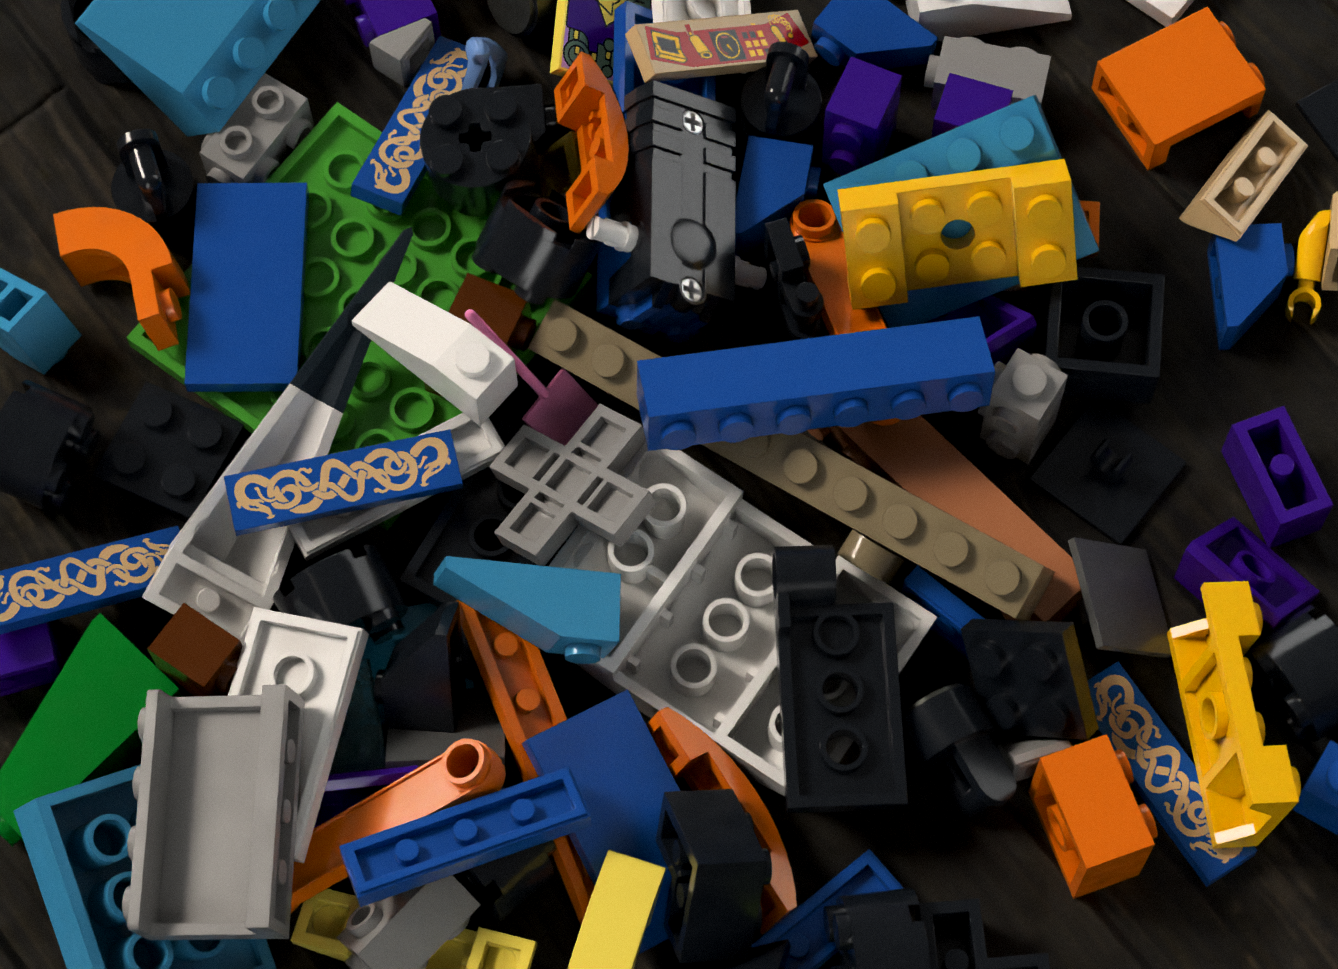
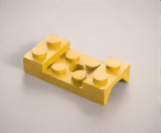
[837,159,1078,310]
[1167,581,1301,849]

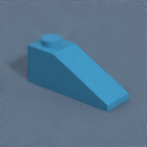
[0,268,82,375]
[433,556,621,664]

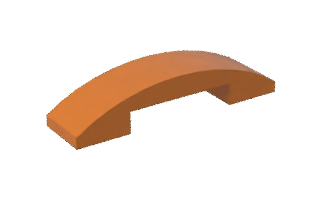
[554,51,629,234]
[646,707,797,935]

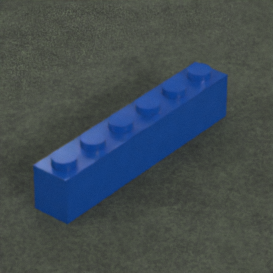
[637,316,995,451]

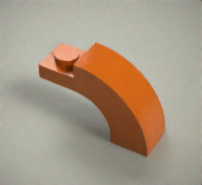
[53,207,190,351]

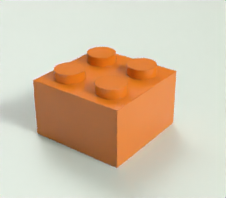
[1028,734,1158,899]

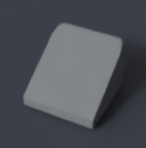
[369,18,435,87]
[998,735,1071,781]

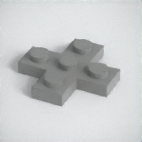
[489,404,657,566]

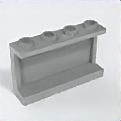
[122,684,305,940]

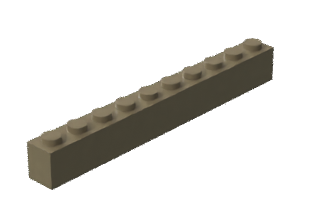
[528,299,1055,621]

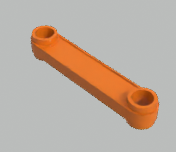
[789,199,901,426]
[291,738,506,913]

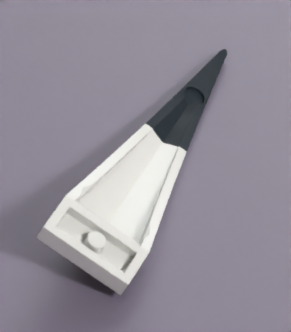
[142,227,413,646]

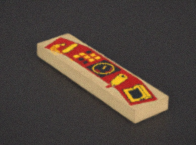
[625,10,818,83]

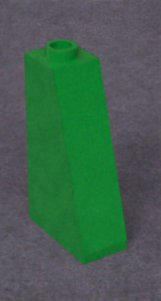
[0,613,184,847]

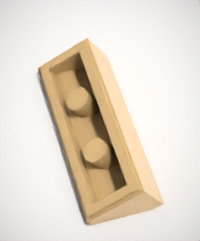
[1179,109,1308,242]

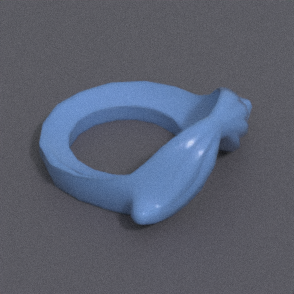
[461,37,508,90]

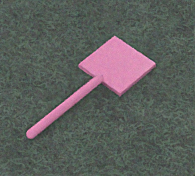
[465,309,598,446]

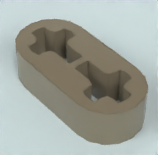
[837,529,906,584]

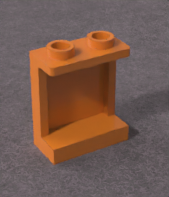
[1091,6,1266,171]

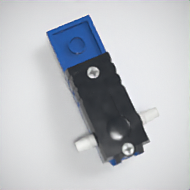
[586,1,767,343]

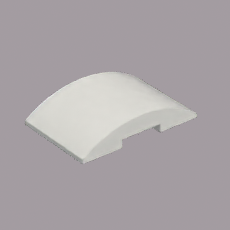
[549,442,937,796]

